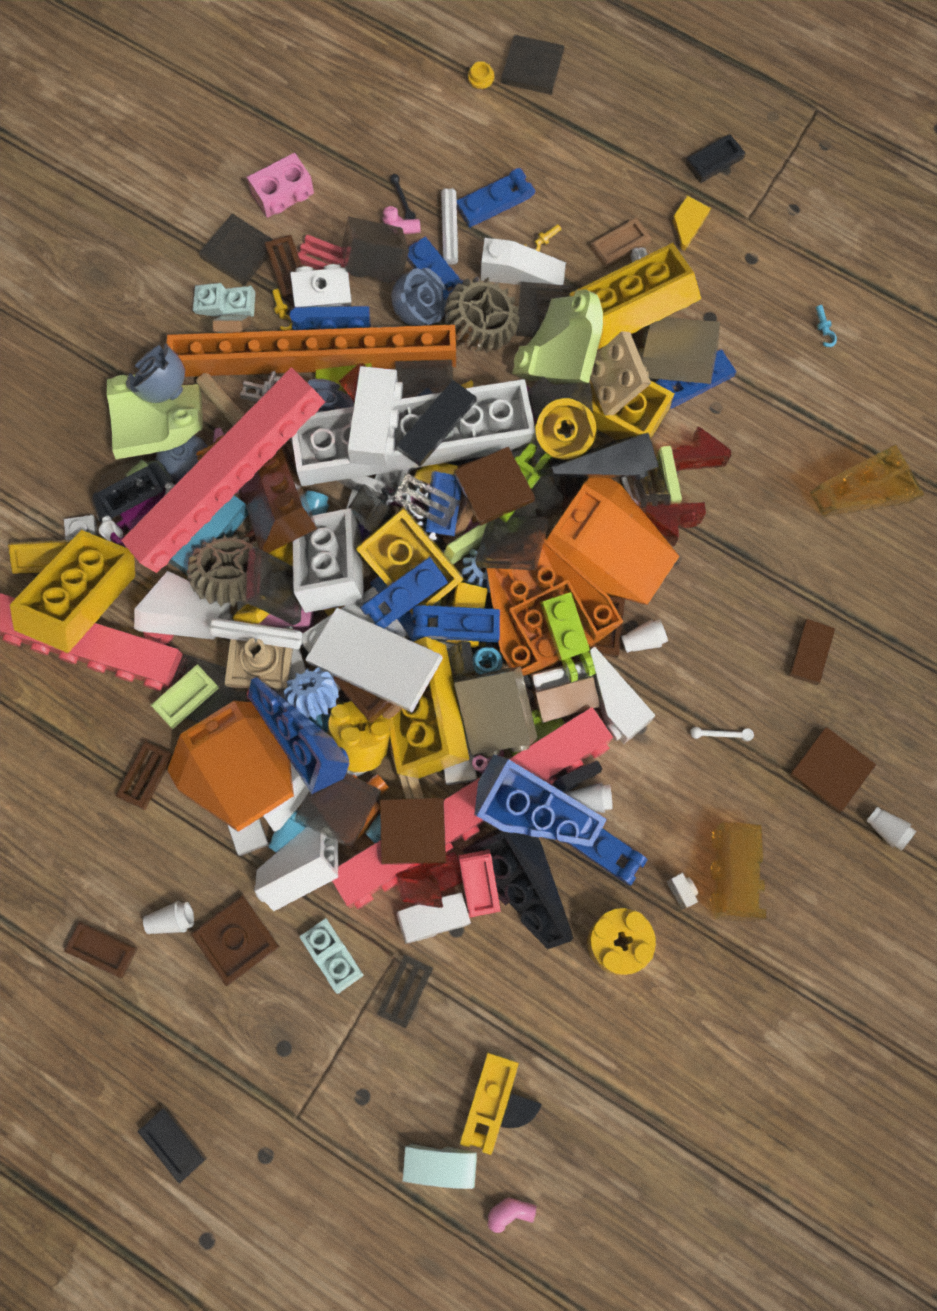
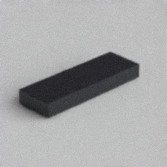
[396,380,477,467]

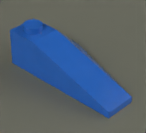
[248,677,349,794]
[474,754,607,847]

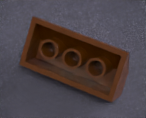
[240,444,317,555]

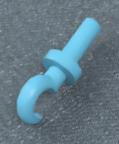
[816,305,837,347]

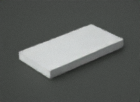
[305,608,443,713]

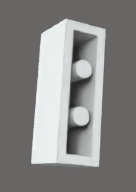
[348,366,403,466]

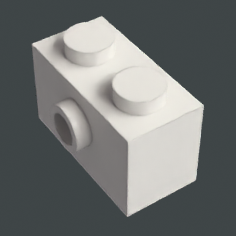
[291,264,351,308]

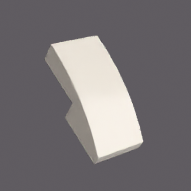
[396,893,471,944]

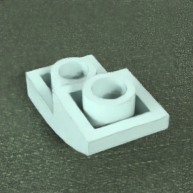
[193,283,256,317]
[299,918,364,994]
[403,1144,477,1189]

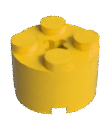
[535,398,596,461]
[327,701,391,772]
[587,908,656,975]

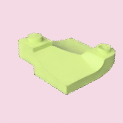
[512,289,603,384]
[107,374,203,459]

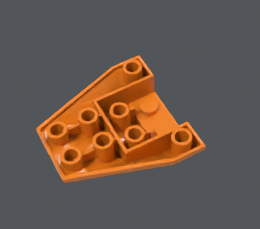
[547,478,679,605]
[485,533,623,676]
[167,701,294,832]

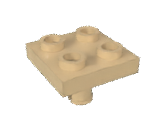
[590,331,651,415]
[225,628,294,691]

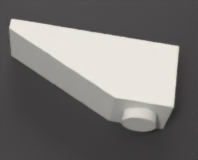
[481,238,566,290]
[589,647,655,744]

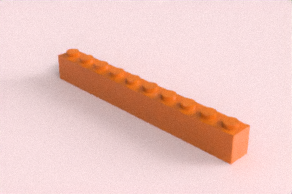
[167,325,456,377]

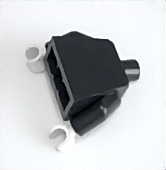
[92,456,175,541]

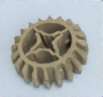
[444,276,520,353]
[187,534,270,608]

